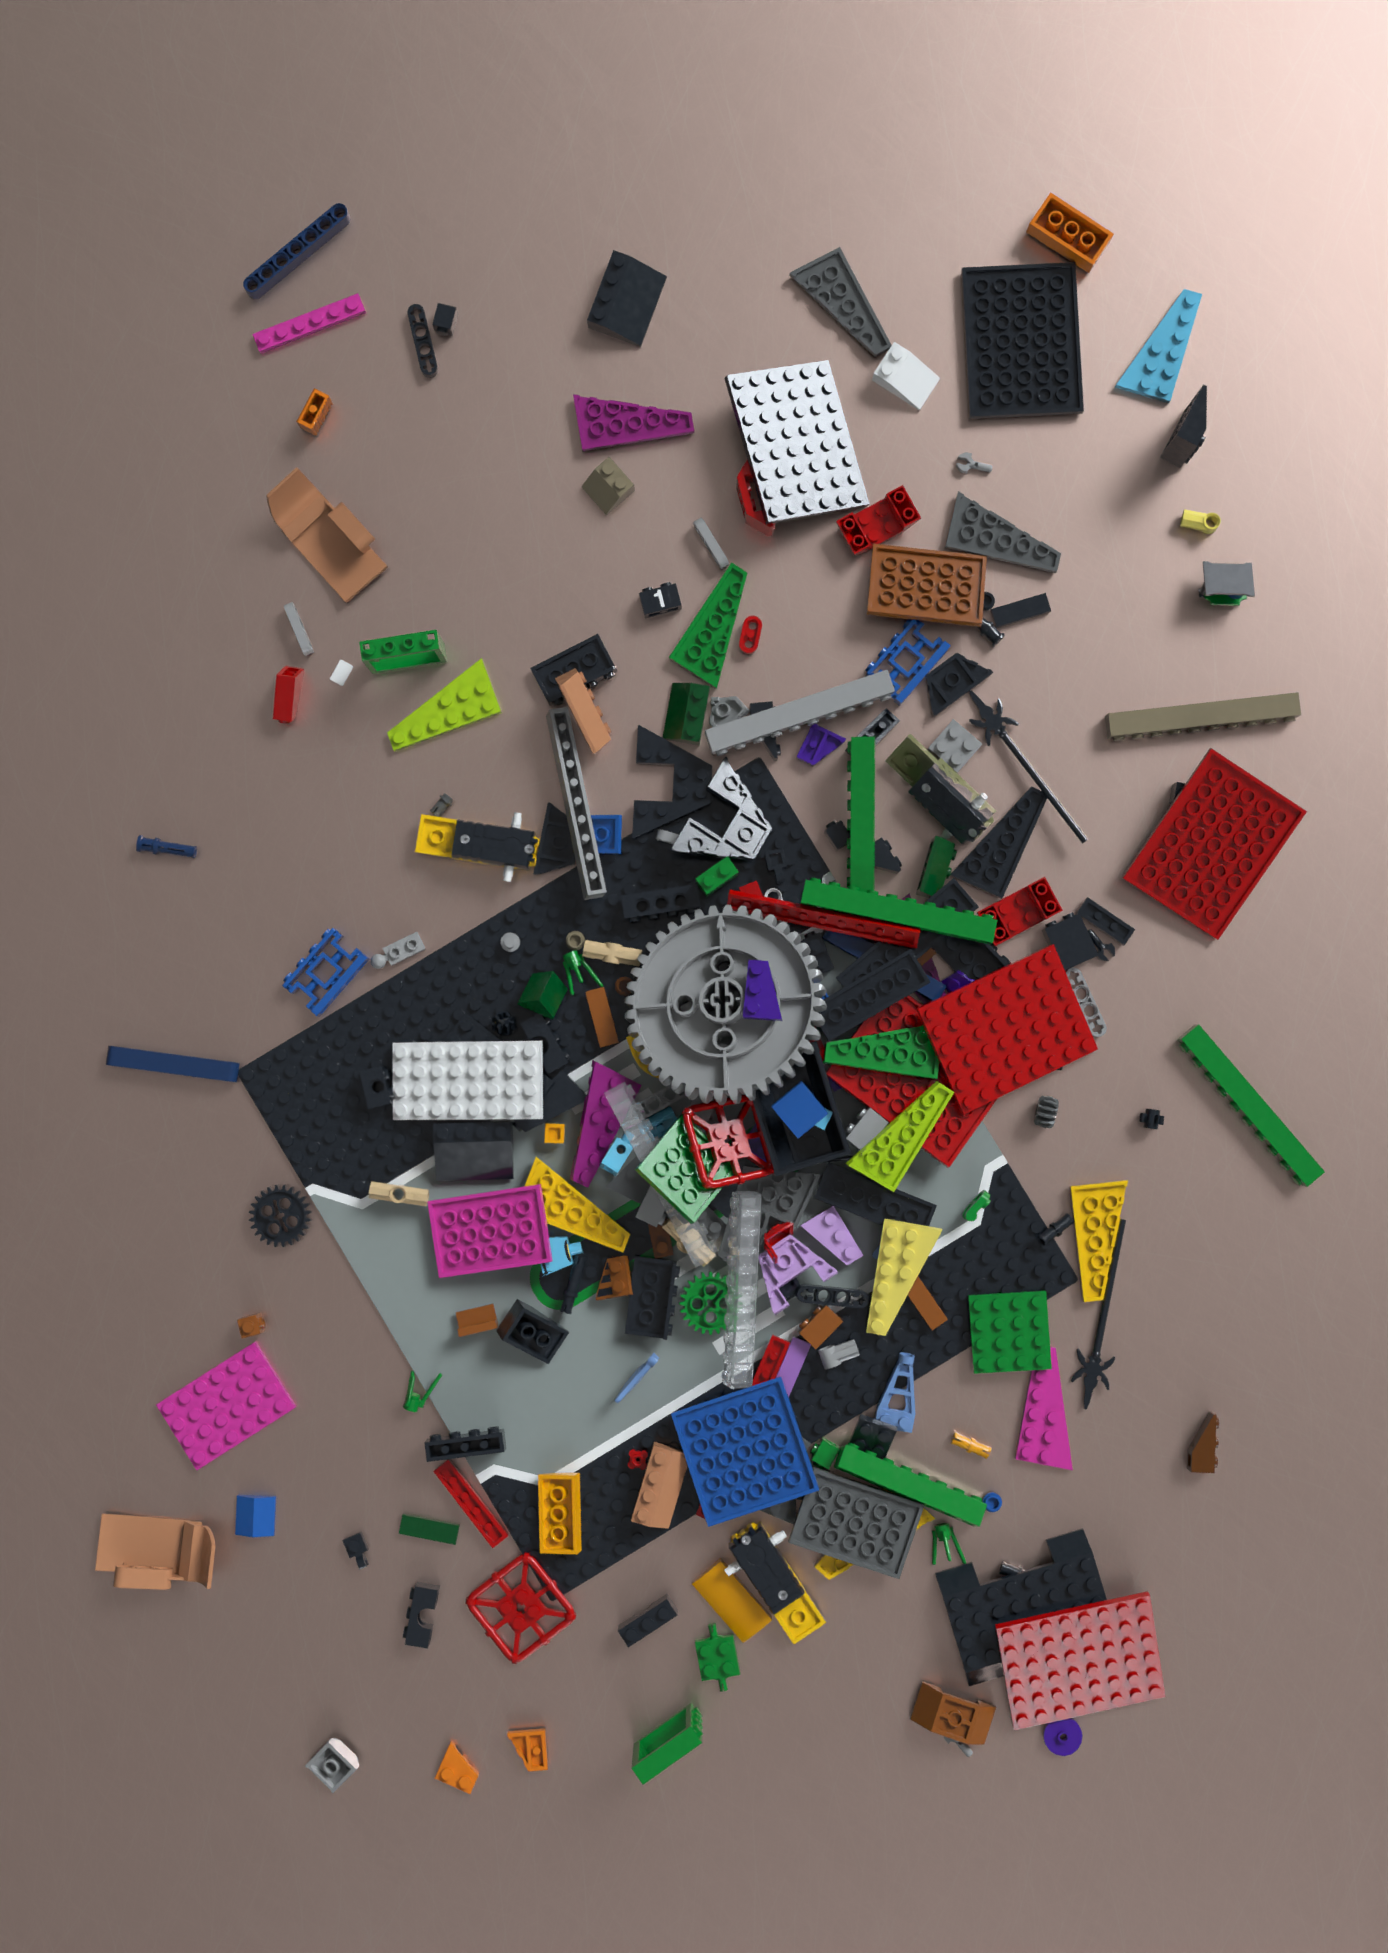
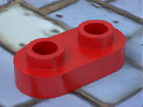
[739,616,762,654]

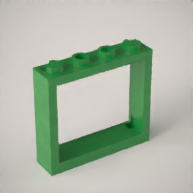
[359,630,447,674]
[631,1703,703,1785]

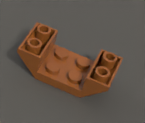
[910,1681,996,1745]

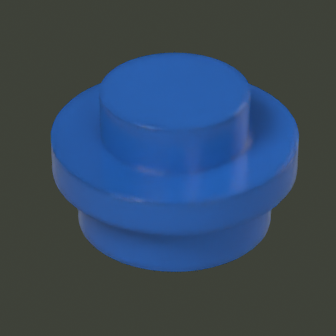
[982,1492,1002,1512]

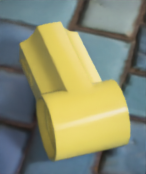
[1180,509,1221,534]

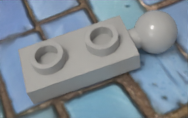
[371,932,426,969]

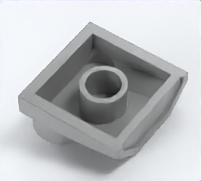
[305,1738,359,1793]

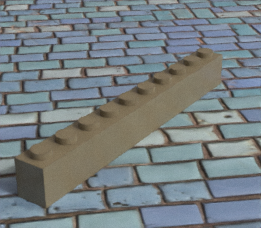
[1105,692,1301,741]

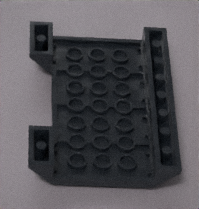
[935,1528,1107,1686]

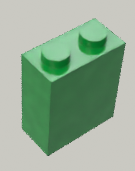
[696,856,739,898]

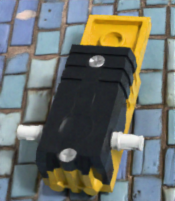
[415,812,540,882]
[724,1521,826,1644]

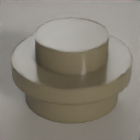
[566,931,585,950]

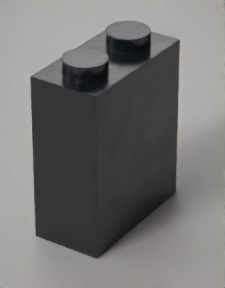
[1042,912,1099,970]

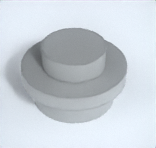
[501,933,520,952]

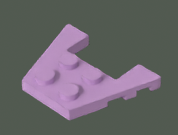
[758,1234,838,1315]

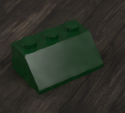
[662,683,710,746]
[916,836,957,898]

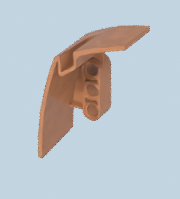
[266,467,388,603]
[95,1513,216,1590]

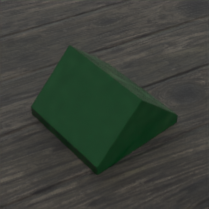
[517,971,568,1020]

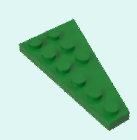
[669,562,747,689]
[823,1026,939,1080]

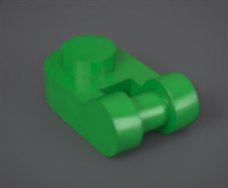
[962,1190,991,1222]

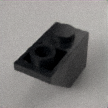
[875,837,902,874]

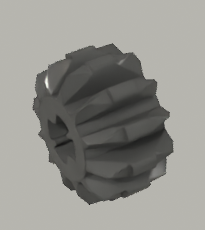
[1034,1096,1059,1128]

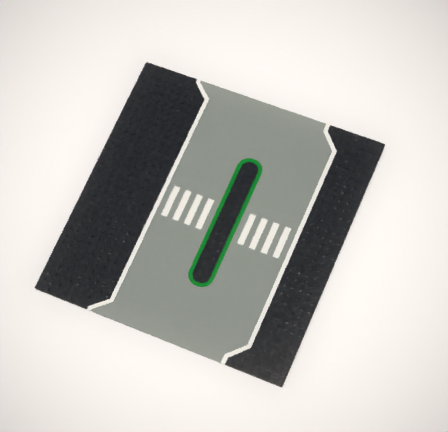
[238,757,1078,1601]

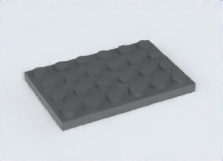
[788,1467,924,1579]

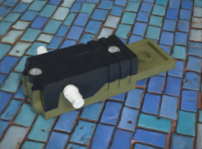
[885,734,996,844]

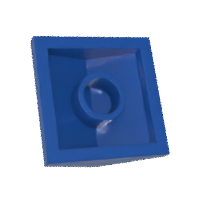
[235,1495,276,1537]

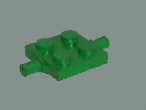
[695,1623,741,1692]

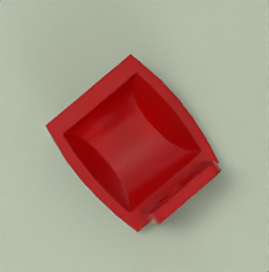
[764,1222,794,1264]

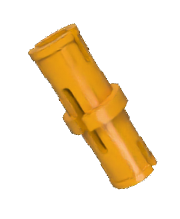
[951,1432,991,1459]

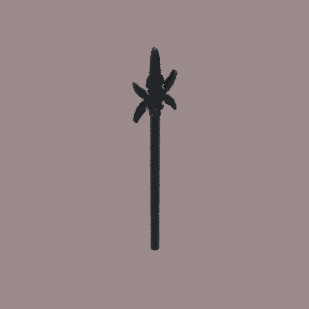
[969,690,1088,844]
[1071,1219,1126,1410]

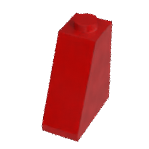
[273,666,304,724]

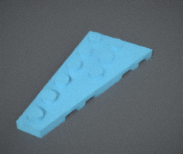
[1115,289,1202,403]

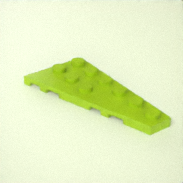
[387,658,502,751]
[846,1081,954,1192]

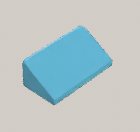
[637,1106,677,1144]

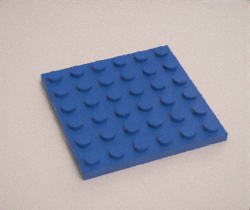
[671,1376,820,1527]

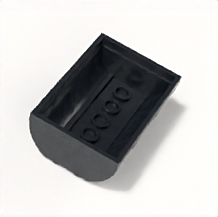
[753,1041,851,1176]

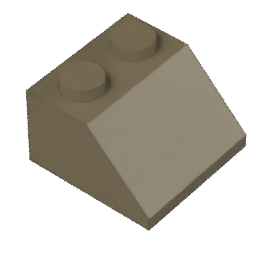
[581,457,635,515]

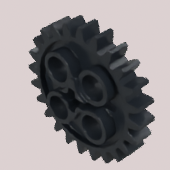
[249,1184,312,1247]

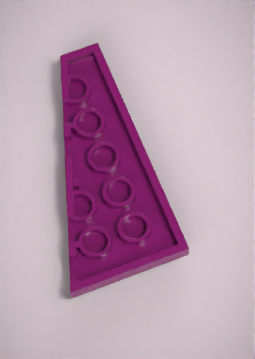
[573,394,695,452]
[570,1060,642,1188]

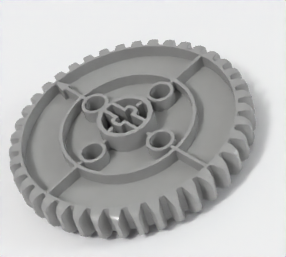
[624,905,827,1105]

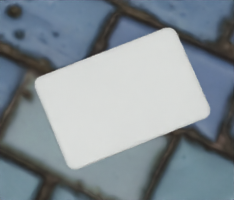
[330,660,353,686]

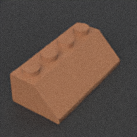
[555,668,612,754]
[631,1442,688,1529]

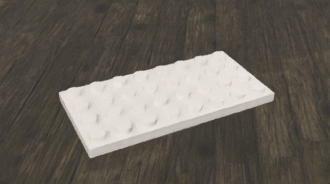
[393,1041,543,1120]

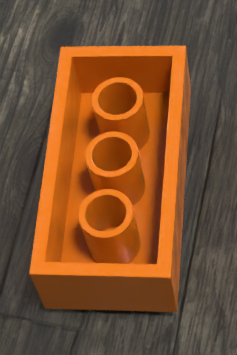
[1026,192,1114,273]

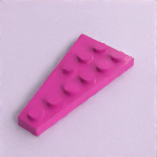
[1015,1346,1073,1470]

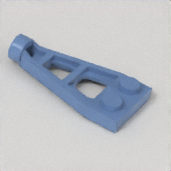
[874,1352,915,1433]

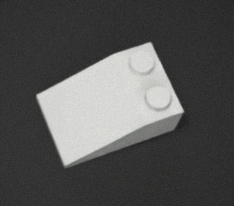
[872,342,940,411]

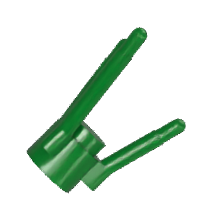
[563,950,603,995]
[403,1370,442,1412]
[932,1523,966,1565]

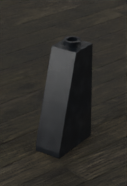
[513,1070,587,1132]

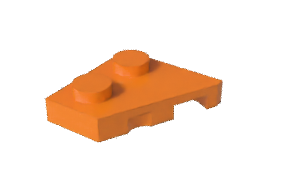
[507,1728,548,1772]
[435,1742,479,1794]

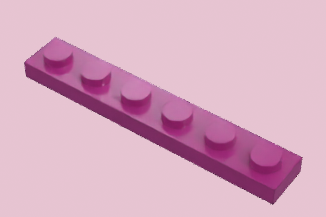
[253,293,366,354]

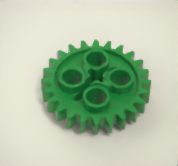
[678,1271,742,1335]

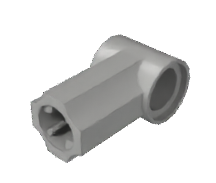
[818,1339,860,1369]

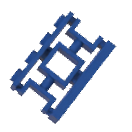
[865,619,951,706]
[282,928,370,1017]

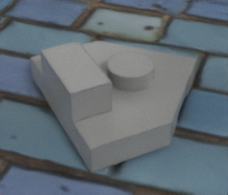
[709,696,750,727]

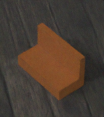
[456,1303,499,1337]

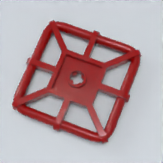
[682,1094,775,1189]
[465,1552,576,1664]

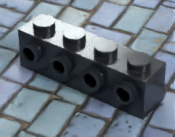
[424,1426,506,1462]

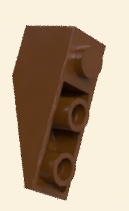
[1187,1412,1219,1473]

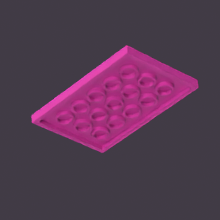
[427,1184,553,1278]
[156,1341,296,1470]

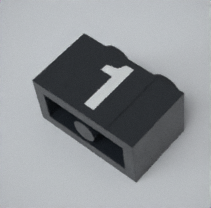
[639,582,682,619]

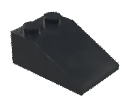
[496,1299,569,1364]

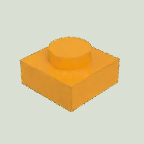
[544,1123,565,1143]

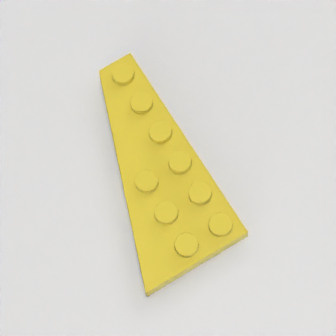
[866,1219,942,1336]

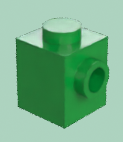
[810,1437,840,1470]

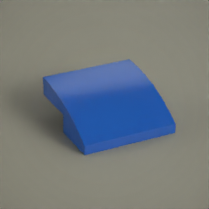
[772,1081,828,1138]

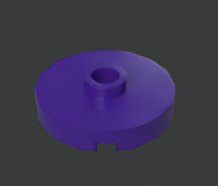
[1043,1718,1083,1756]

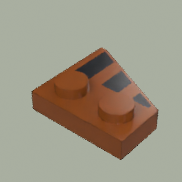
[596,1256,633,1301]

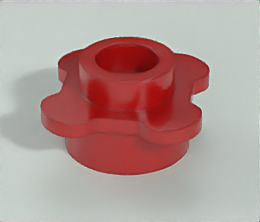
[628,1449,648,1470]

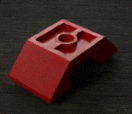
[736,460,776,537]
[836,485,921,555]
[977,877,1063,946]

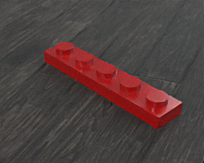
[433,1459,508,1548]

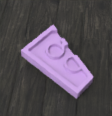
[800,1206,864,1265]

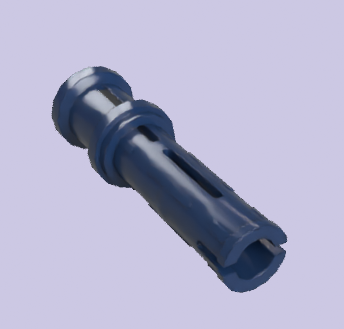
[136,835,197,858]

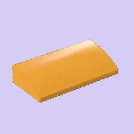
[538,1473,582,1554]
[692,1558,772,1643]

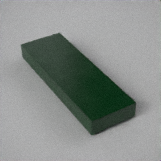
[399,1513,460,1545]

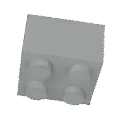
[927,719,982,773]
[844,1107,888,1150]

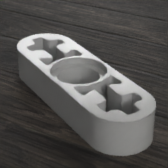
[693,518,729,569]
[284,602,314,656]

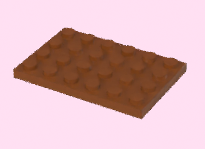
[867,544,987,627]

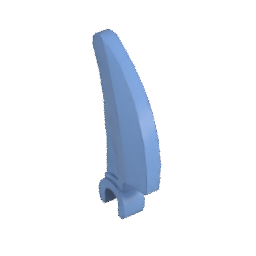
[614,1353,659,1403]

